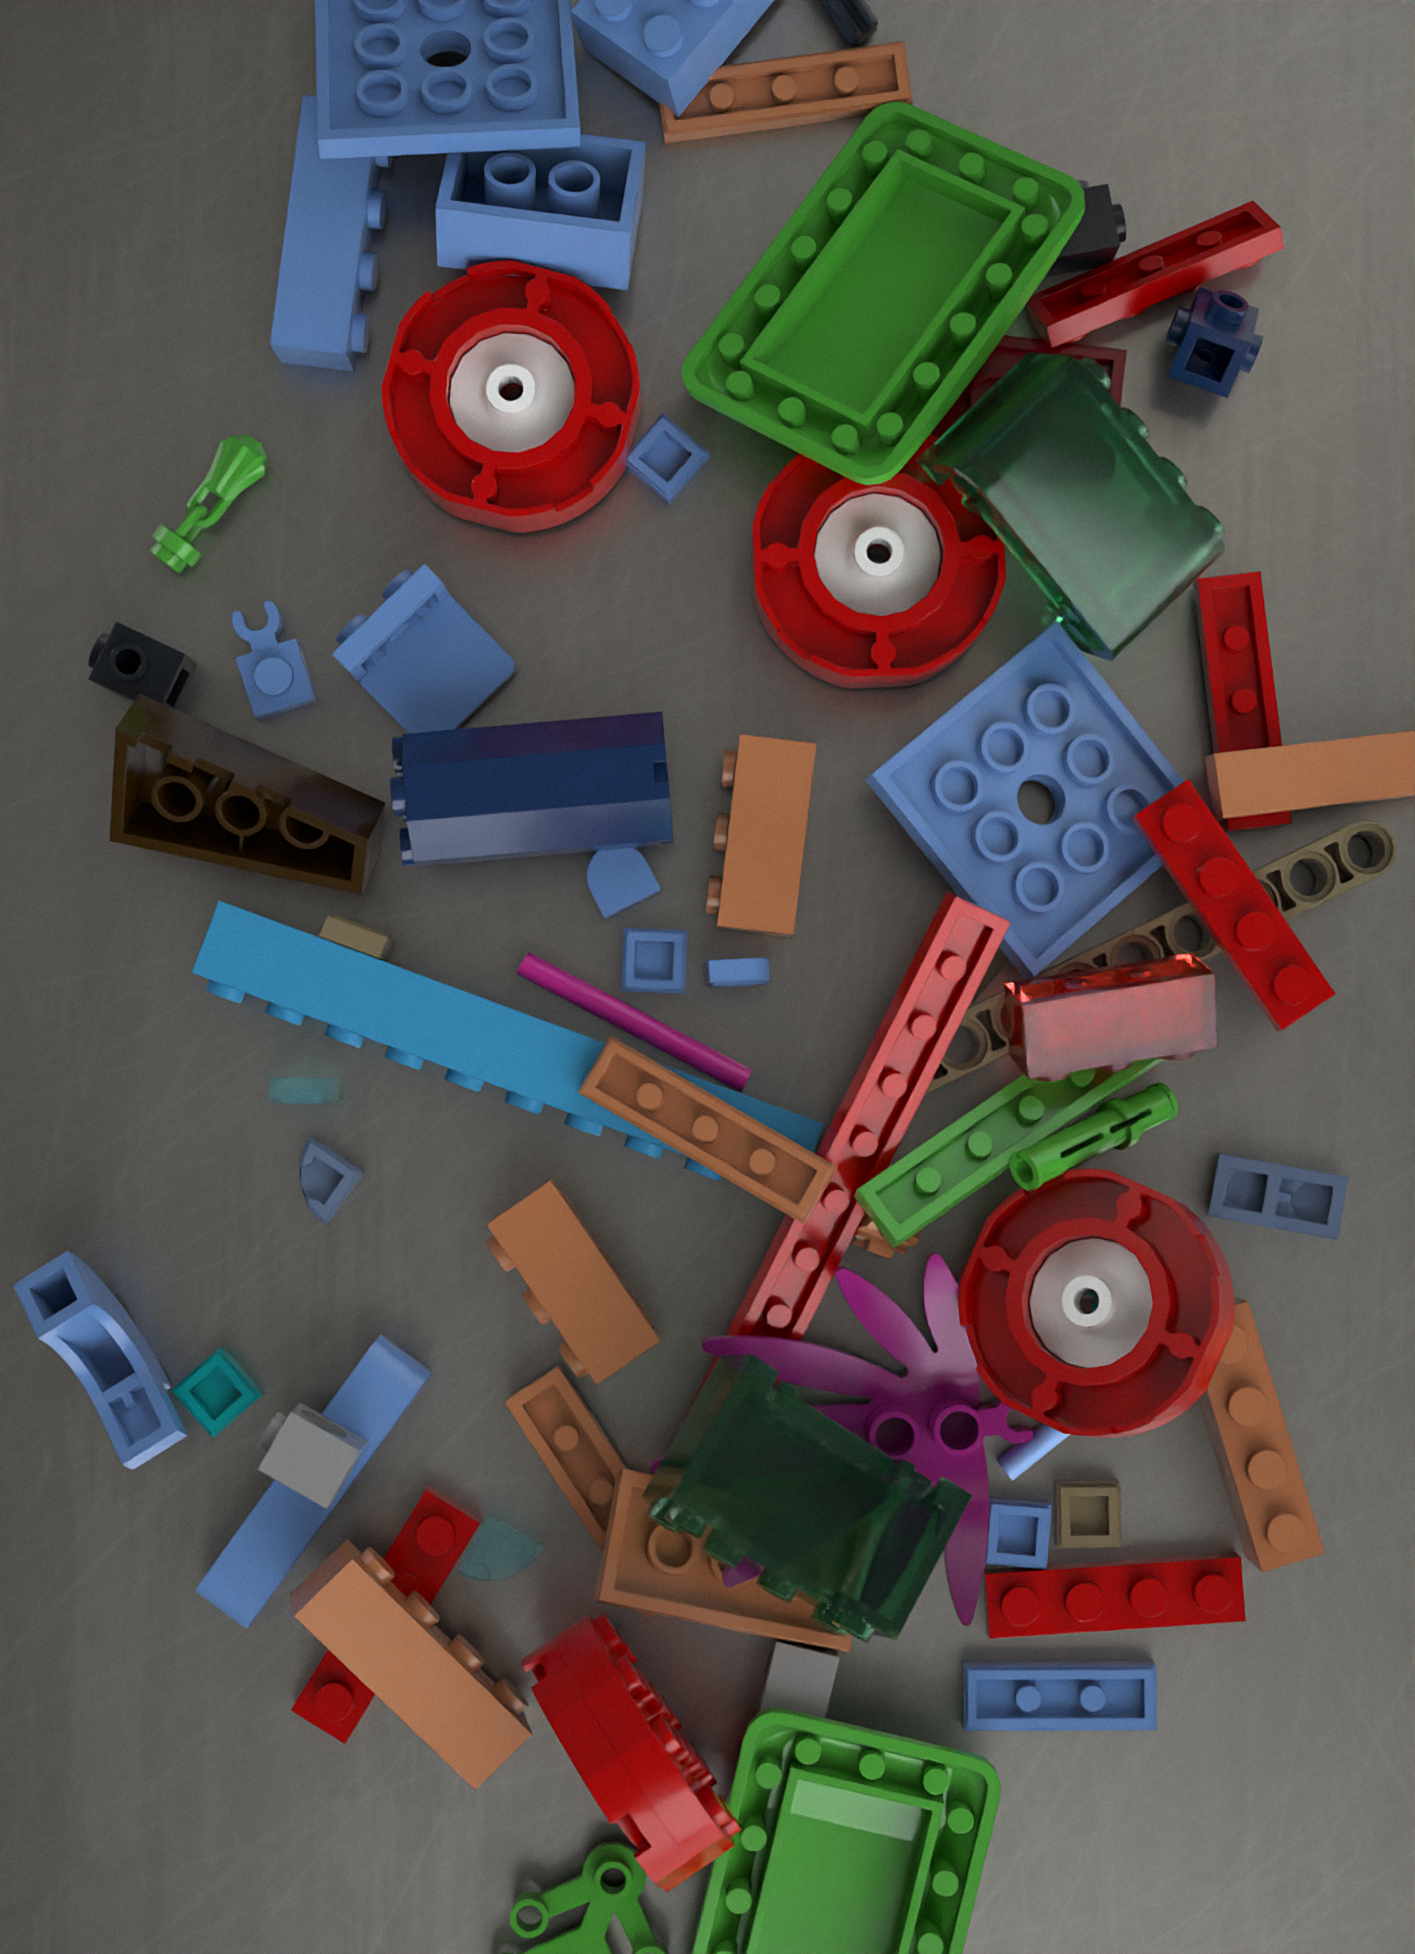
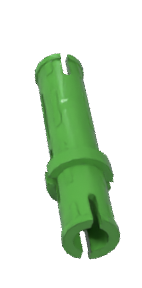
[1009,1082,1178,1191]

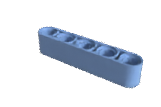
[195,1335,432,1629]

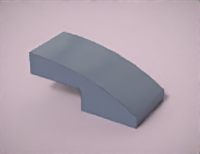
[1208,1153,1349,1240]

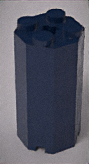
[390,712,674,866]

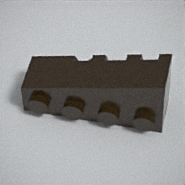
[109,693,385,895]

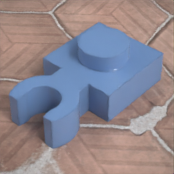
[232,600,319,721]

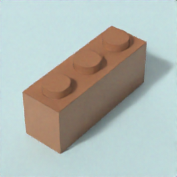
[706,734,817,938]
[486,1178,662,1385]

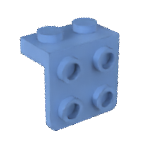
[332,563,515,733]

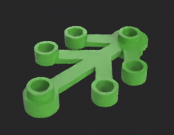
[501,1842,669,1954]

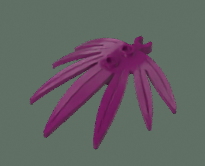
[651,1252,1034,1630]

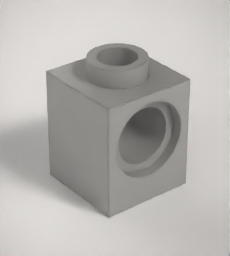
[257,1403,368,1509]
[757,1638,840,1718]

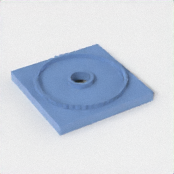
[315,0,581,159]
[865,621,1184,980]

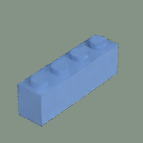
[270,95,393,372]

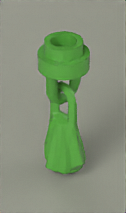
[149,435,267,574]

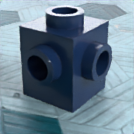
[1165,287,1263,398]

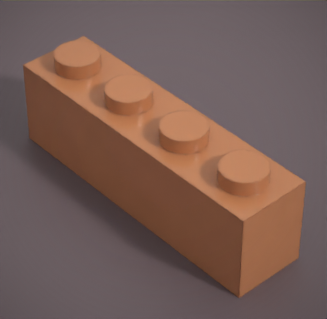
[1198,1296,1325,1572]
[290,1539,532,1790]

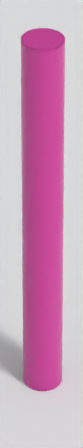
[517,952,752,1092]

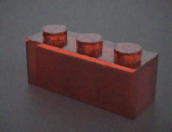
[1004,953,1218,1082]

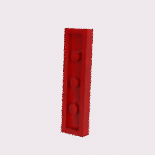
[1025,200,1284,348]
[1193,571,1292,833]
[1131,779,1336,1031]
[291,1486,482,1744]
[983,1552,1246,1639]

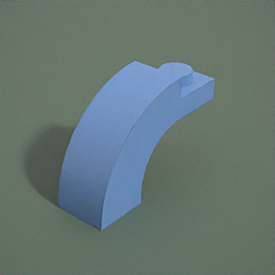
[13,1250,188,1470]

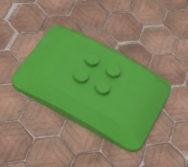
[682,102,1085,485]
[691,1708,1001,1954]

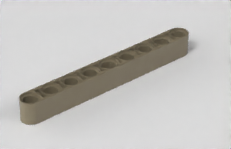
[925,820,1397,1094]

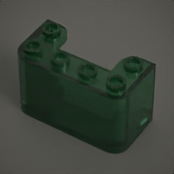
[917,352,1225,661]
[641,1354,972,1643]

